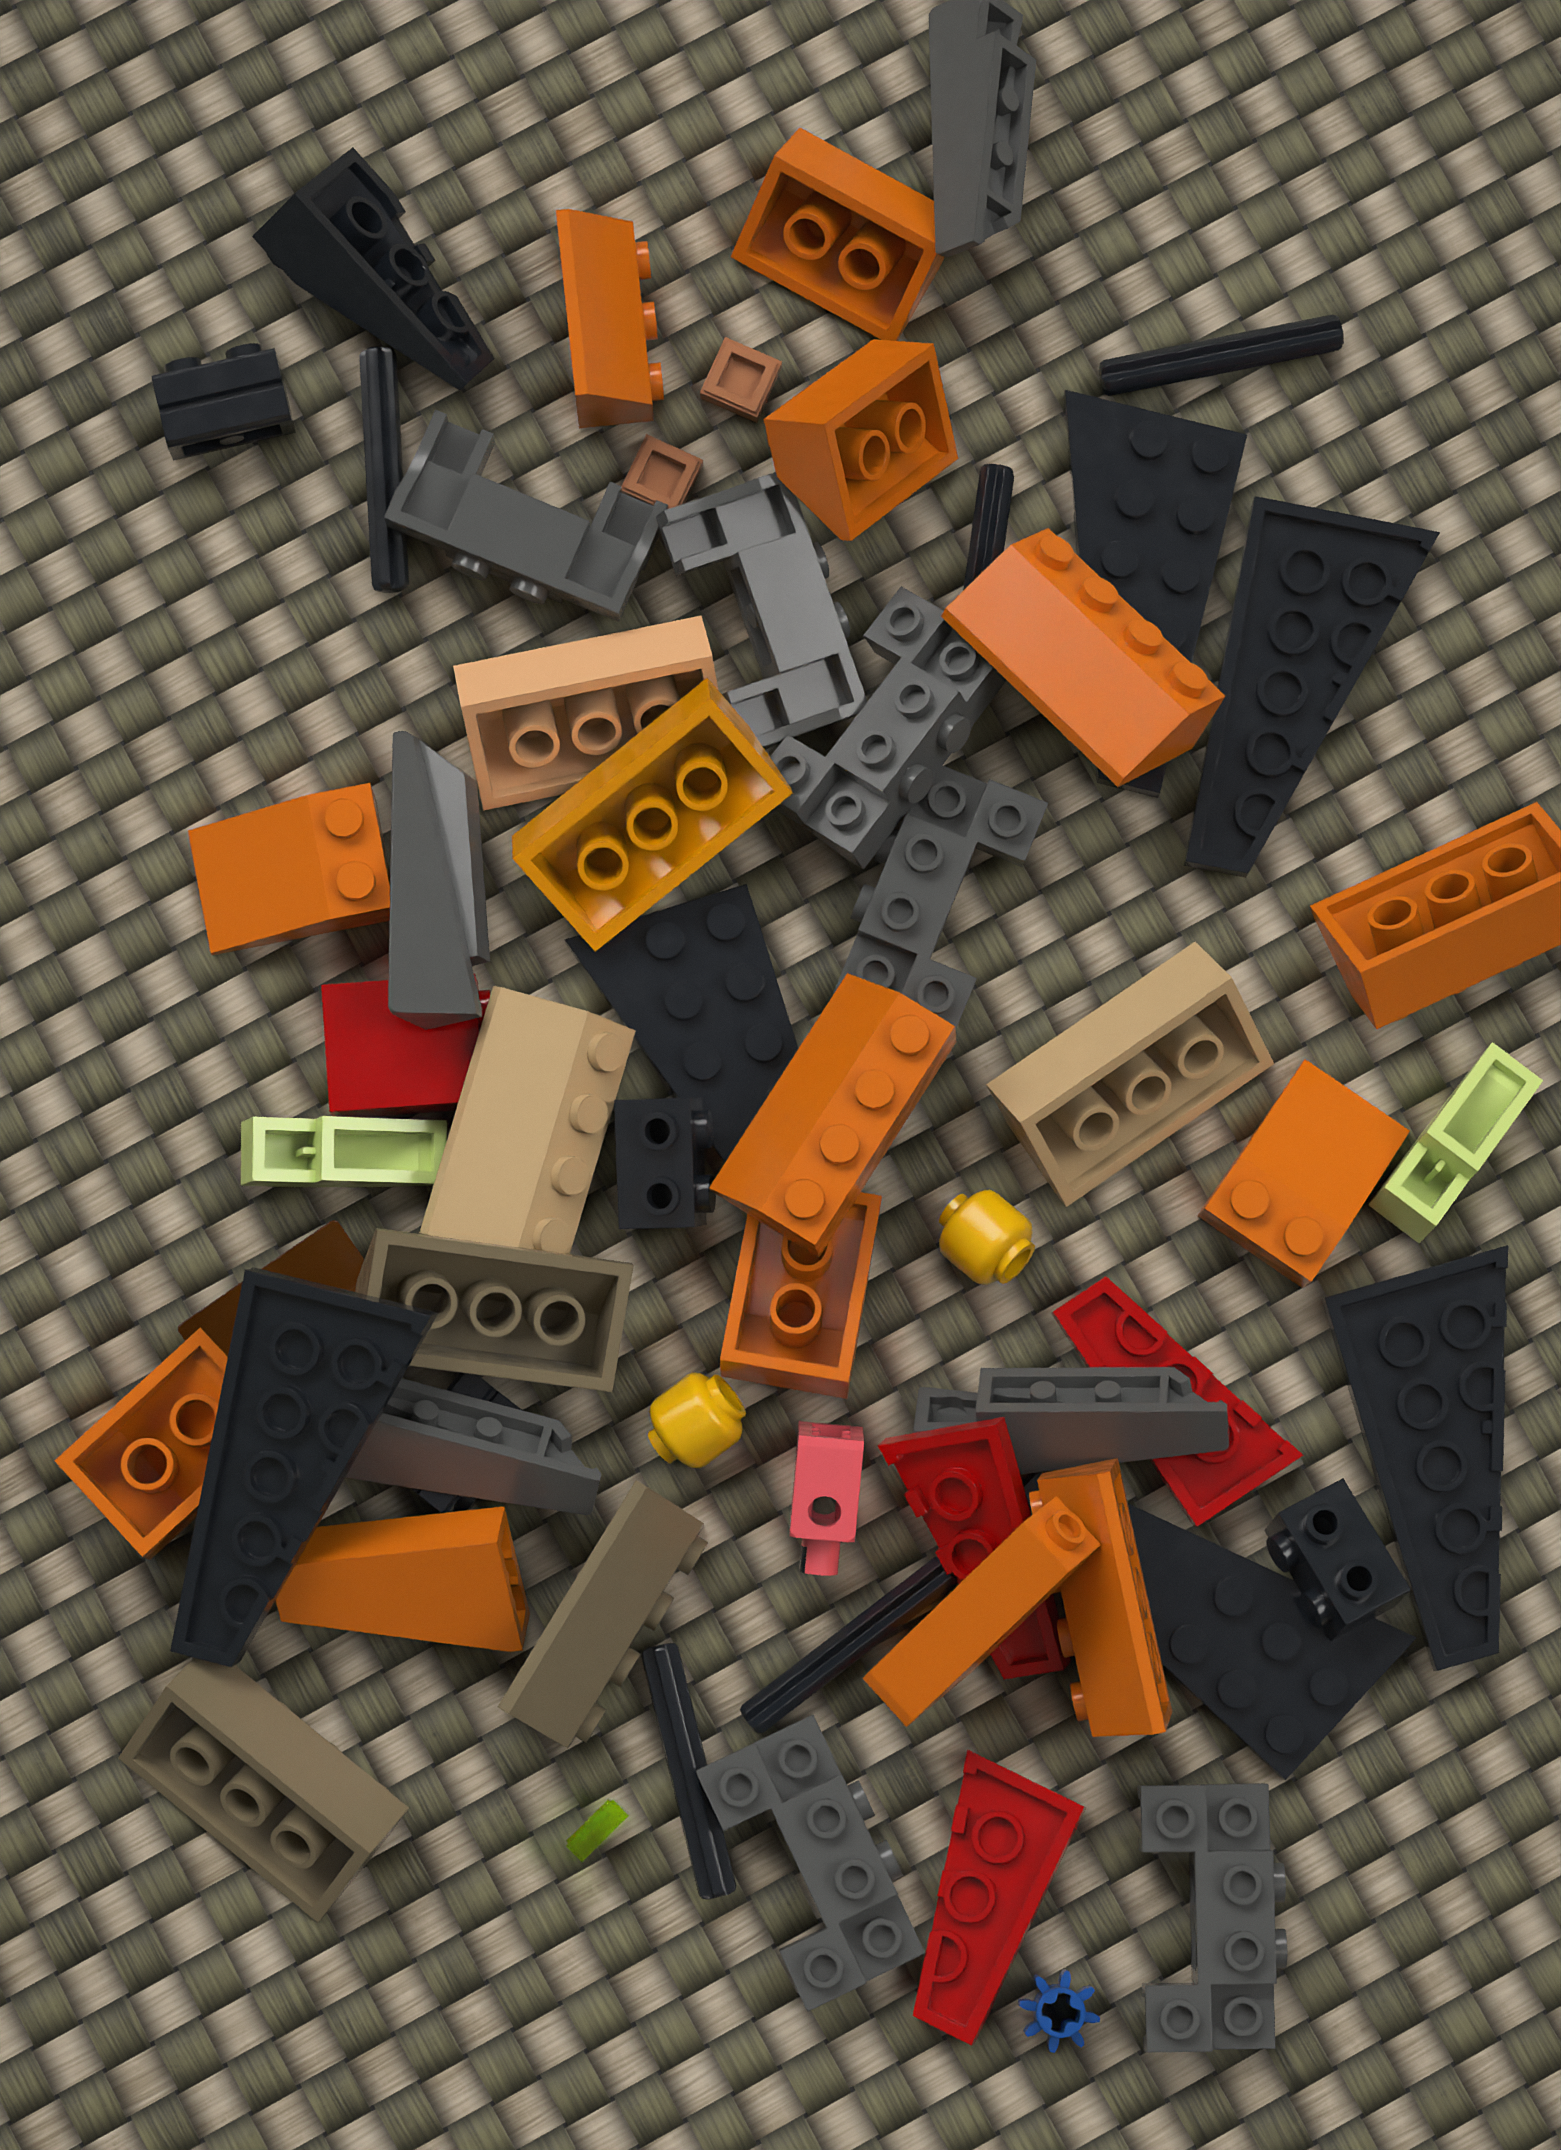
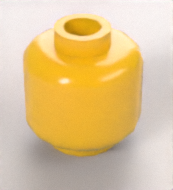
[939,1189,1035,1285]
[648,1373,746,1469]

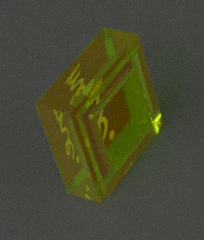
[566,1798,630,1862]

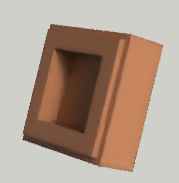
[700,337,782,423]
[622,434,703,509]

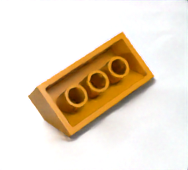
[512,678,793,952]

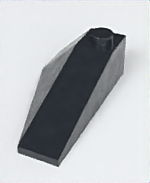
[252,147,495,390]

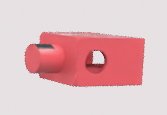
[789,1421,864,1576]

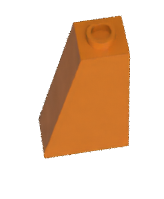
[862,1496,1101,1727]
[275,1506,530,1652]

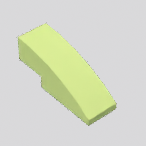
[1368,1042,1543,1244]
[241,1116,447,1187]

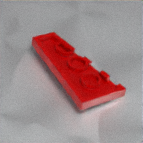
[1051,1276,1304,1528]
[877,1417,1071,1679]
[913,1749,1086,2045]

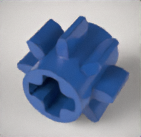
[1018,1969,1100,2053]

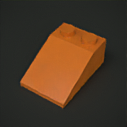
[188,783,390,955]
[1197,1059,1410,1288]
[720,1192,882,1399]
[55,1327,228,1560]

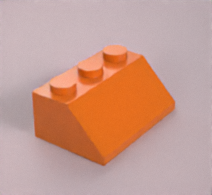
[731,128,945,341]
[556,209,664,429]
[763,339,959,541]

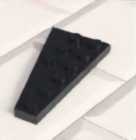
[1063,390,1247,798]
[1184,496,1440,878]
[565,884,799,1164]
[1322,1245,1508,1671]
[170,1267,439,1667]
[1024,1470,1417,1780]

